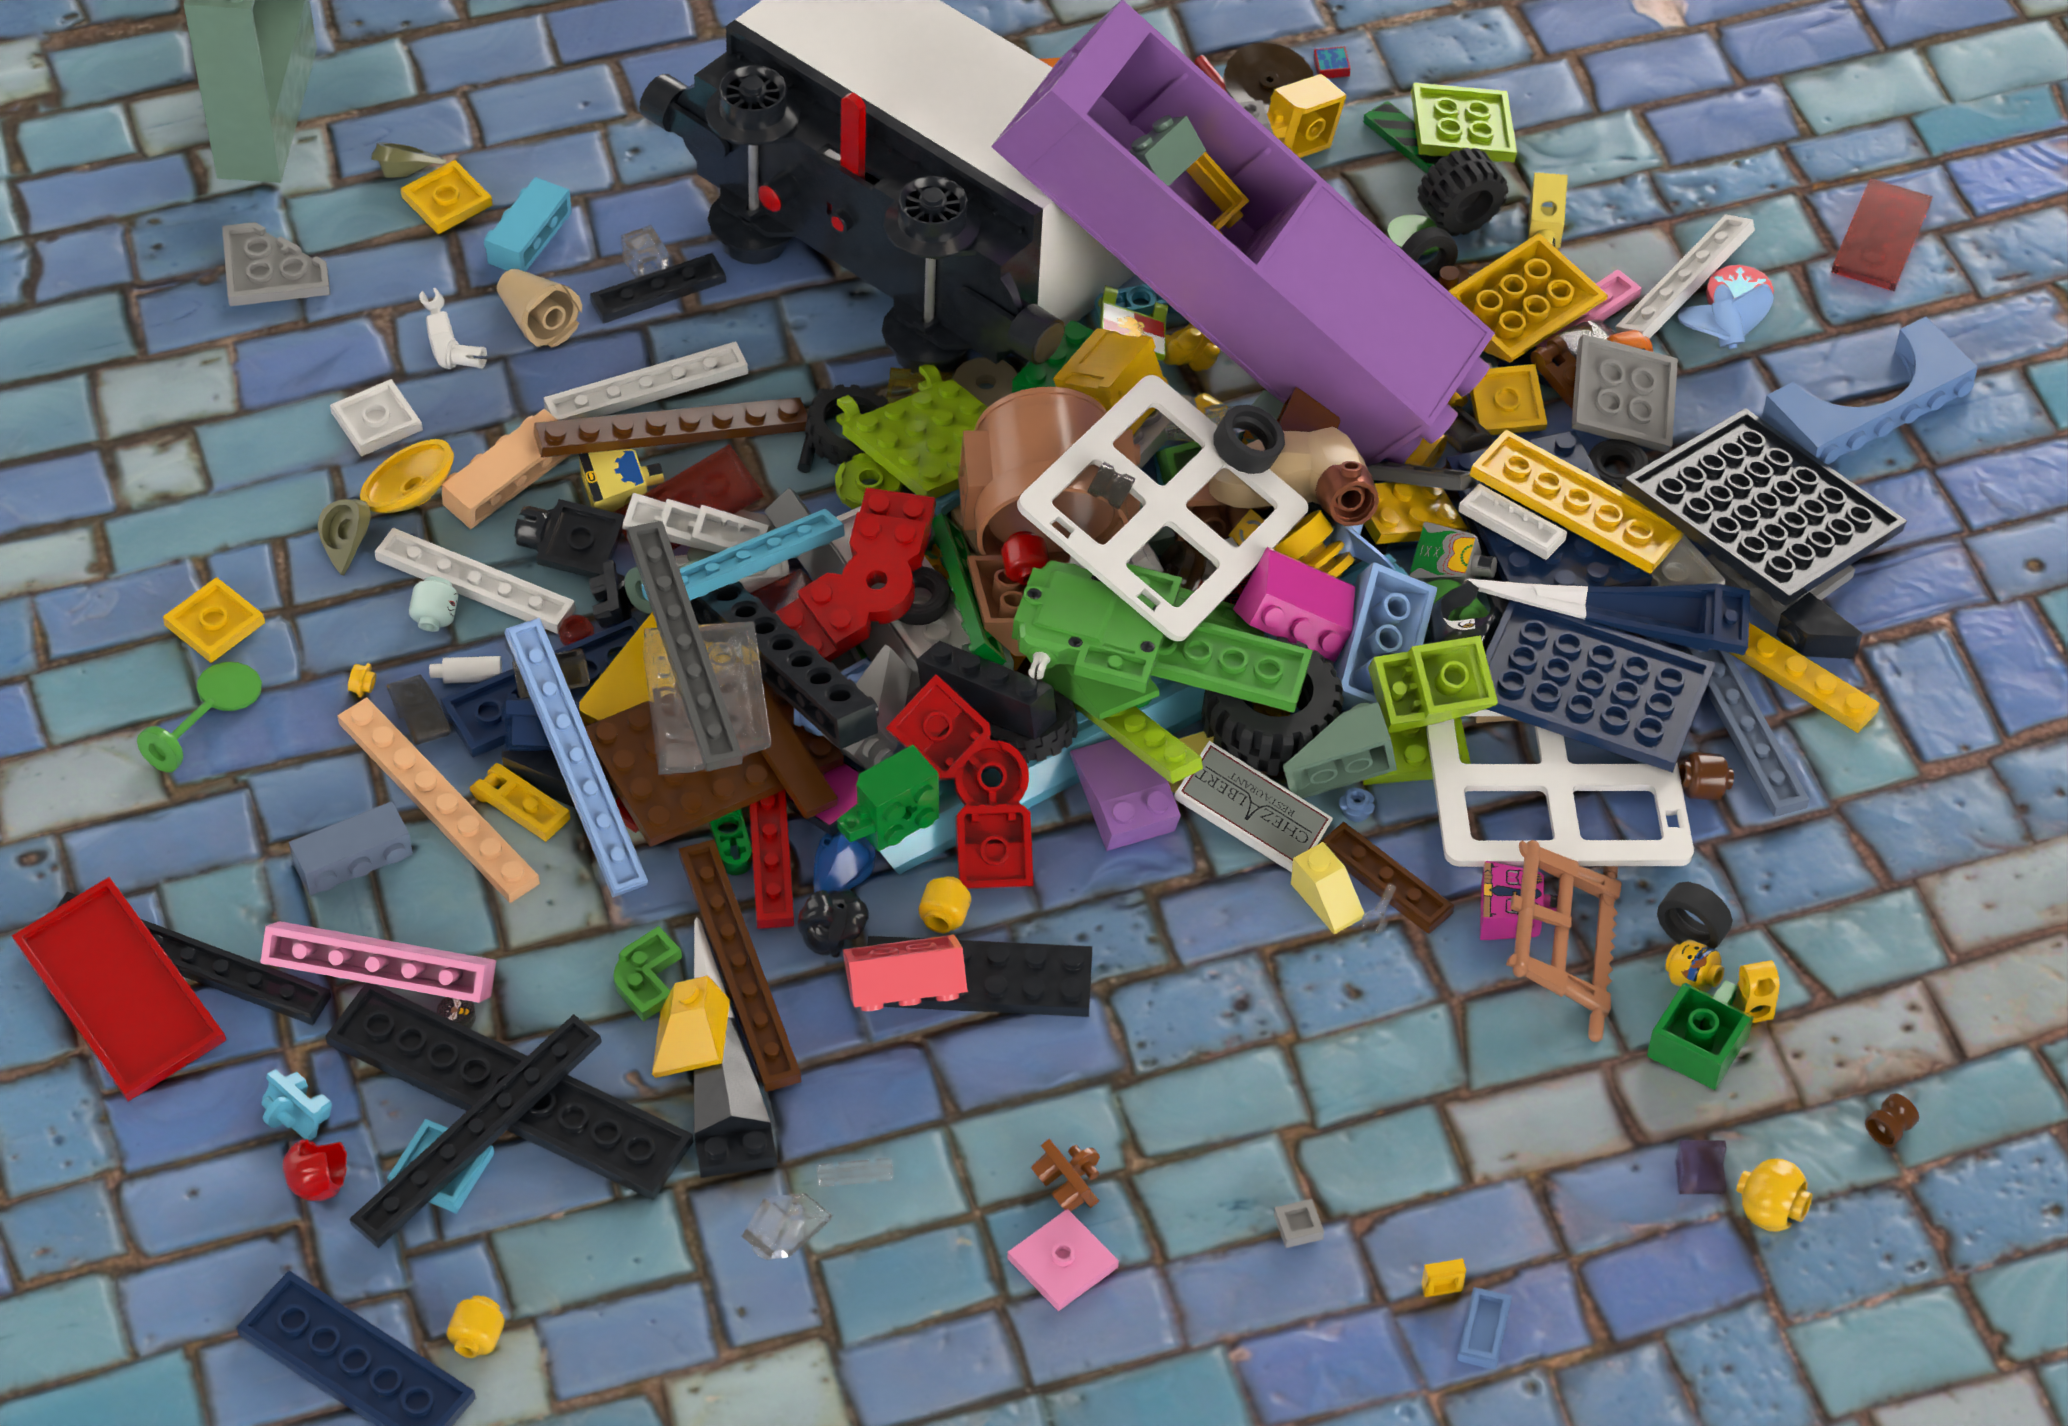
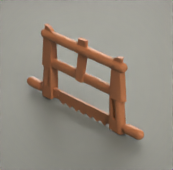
[1506,840,1622,1042]

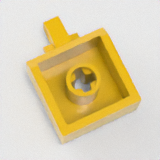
[1267,74,1347,158]

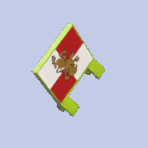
[1098,285,1168,361]

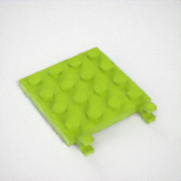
[836,364,988,499]

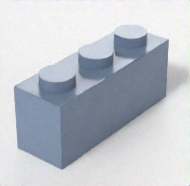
[289,801,413,896]

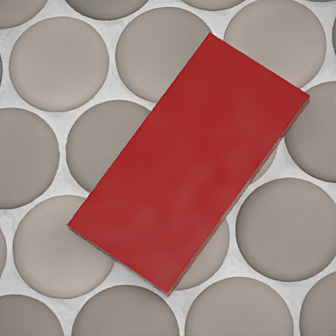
[12,877,227,1102]

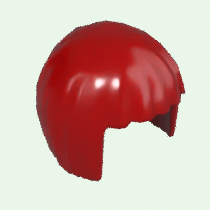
[283,1139,347,1201]

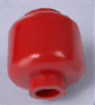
[1001,531,1050,586]

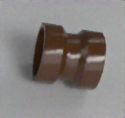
[1865,1093,1920,1147]

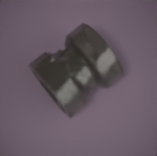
[1087,461,1136,510]

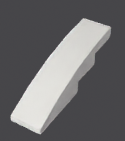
[622,493,769,553]

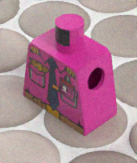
[1480,861,1558,940]

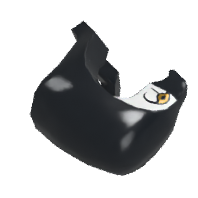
[1428,580,1503,654]

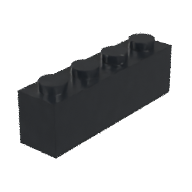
[916,640,1057,740]

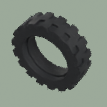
[805,384,888,466]
[986,688,1078,763]

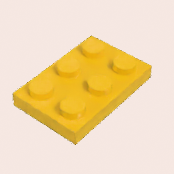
[1364,482,1467,544]

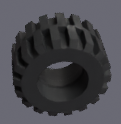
[1417,147,1509,236]

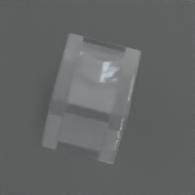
[621,225,669,278]

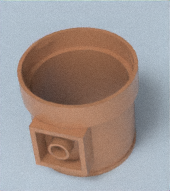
[958,387,1140,563]

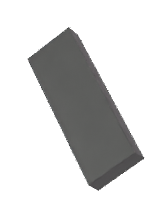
[1368,461,1476,491]

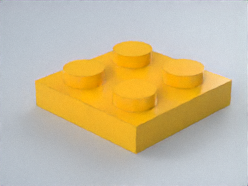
[400,160,493,234]
[1470,364,1548,436]
[163,577,265,663]

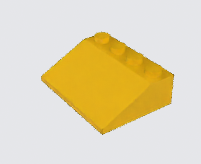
[1449,233,1608,362]

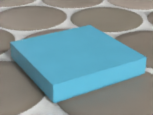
[387,1119,494,1214]

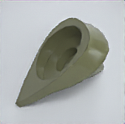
[371,142,446,177]
[318,499,371,576]

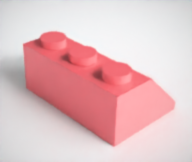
[843,935,968,1011]

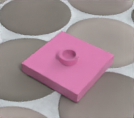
[1007,1209,1119,1312]

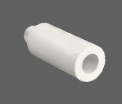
[429,656,502,684]

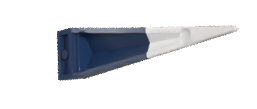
[1464,579,1750,655]

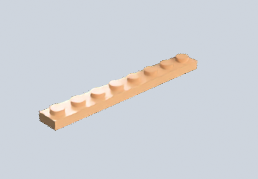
[337,697,540,903]

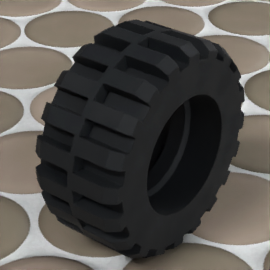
[1201,636,1344,776]

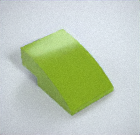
[1368,635,1498,733]

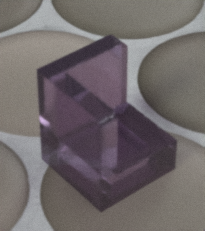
[1675,1140,1727,1194]

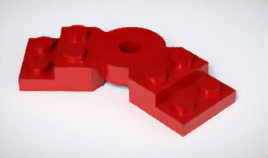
[775,488,936,662]
[885,674,1033,889]

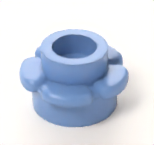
[1339,788,1375,822]

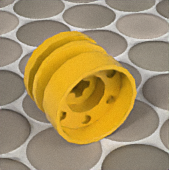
[1273,510,1355,578]

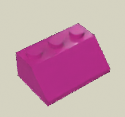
[1233,547,1355,662]

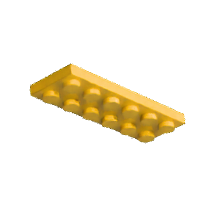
[1469,430,1684,574]

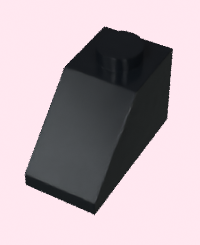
[1776,592,1863,659]

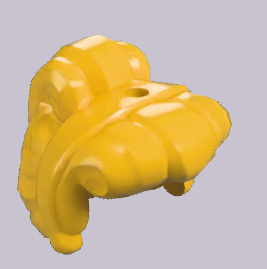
[1163,323,1220,371]

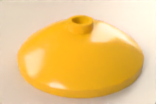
[360,439,454,513]

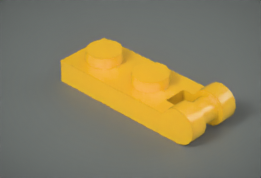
[470,763,571,842]

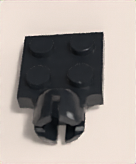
[514,499,625,578]

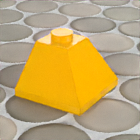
[652,975,730,1078]

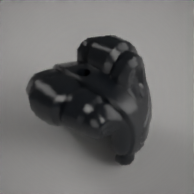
[797,889,869,958]

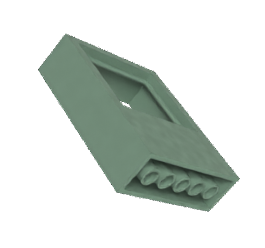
[184,0,317,183]

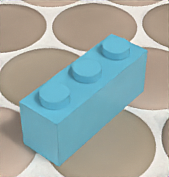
[484,177,572,272]

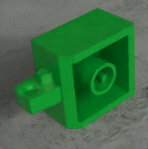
[837,745,939,852]
[1647,980,1754,1090]

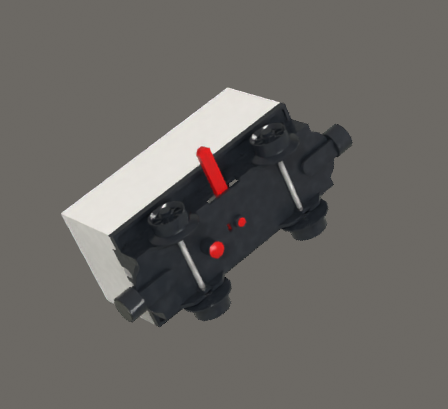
[639,0,1135,376]

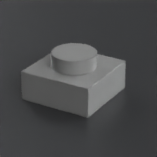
[1274,1199,1324,1248]

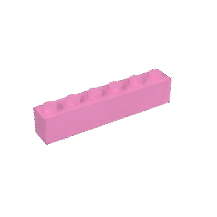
[260,921,496,1003]

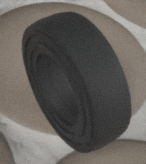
[1401,227,1458,281]
[1588,439,1648,488]
[897,566,950,625]

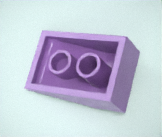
[1070,738,1181,851]

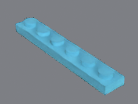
[641,508,845,601]

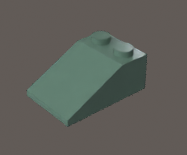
[1129,115,1206,186]
[1283,702,1397,799]

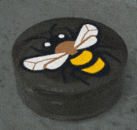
[437,997,476,1028]

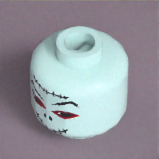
[409,576,458,632]

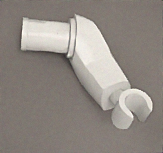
[419,288,487,370]

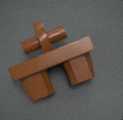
[1030,1138,1100,1211]

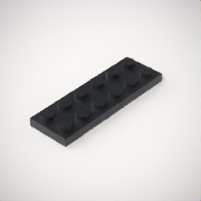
[867,936,1093,1017]

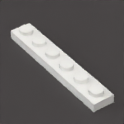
[1615,214,1755,339]
[543,341,748,420]
[374,528,576,634]

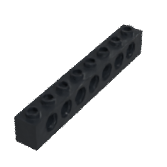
[690,581,879,750]

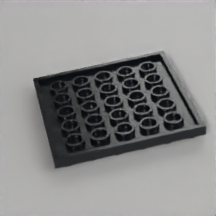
[1621,408,1907,606]

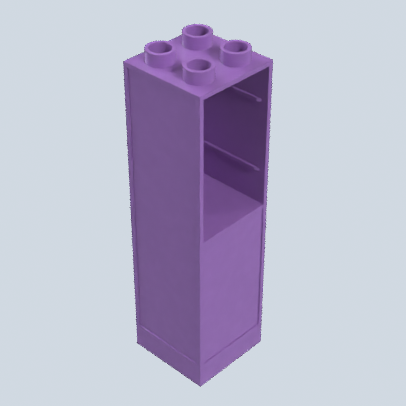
[991,0,1495,467]

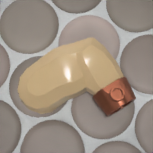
[1208,427,1379,526]

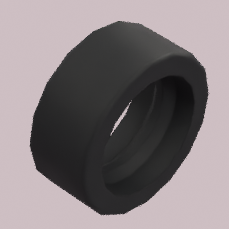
[1213,405,1285,474]
[1657,882,1733,949]

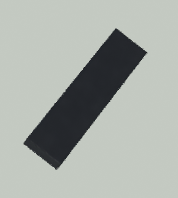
[590,252,726,324]

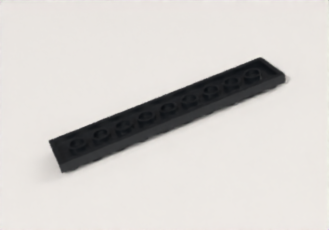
[325,982,694,1200]

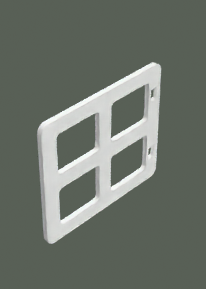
[1017,375,1308,641]
[1426,709,1694,867]

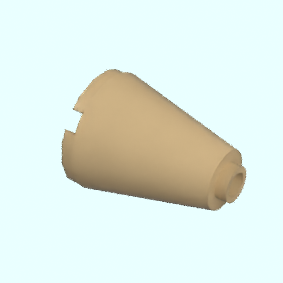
[497,269,582,348]

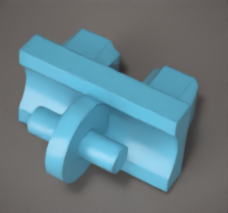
[262,1069,332,1141]

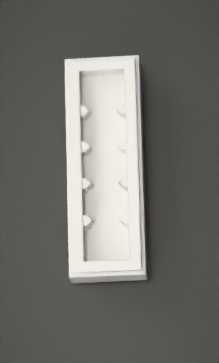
[1459,483,1567,560]

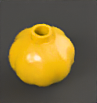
[1736,1158,1813,1231]

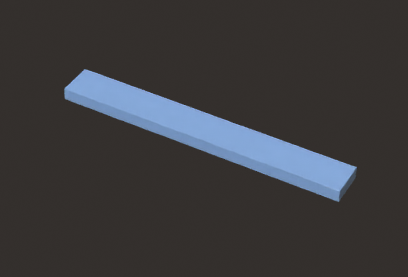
[504,618,648,898]

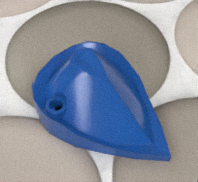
[814,832,876,892]

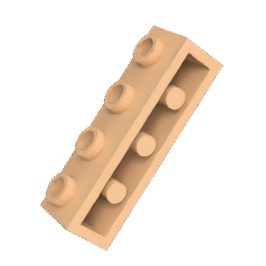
[442,409,571,529]

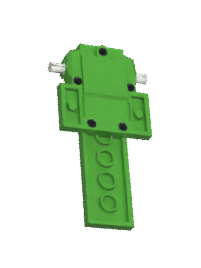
[1012,556,1313,713]

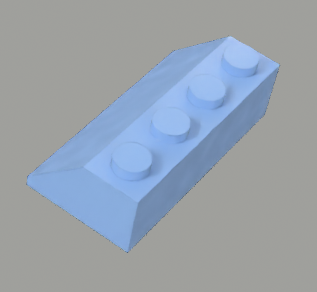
[1333,562,1437,711]

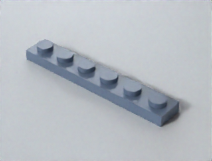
[1686,647,1809,817]

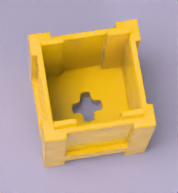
[1053,328,1169,435]

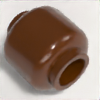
[1678,752,1734,801]

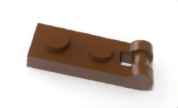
[1530,336,1576,410]

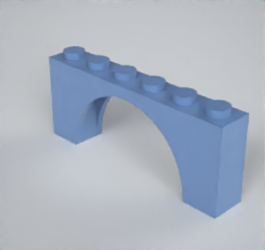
[1762,317,1978,464]

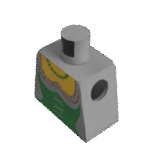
[1409,522,1497,583]

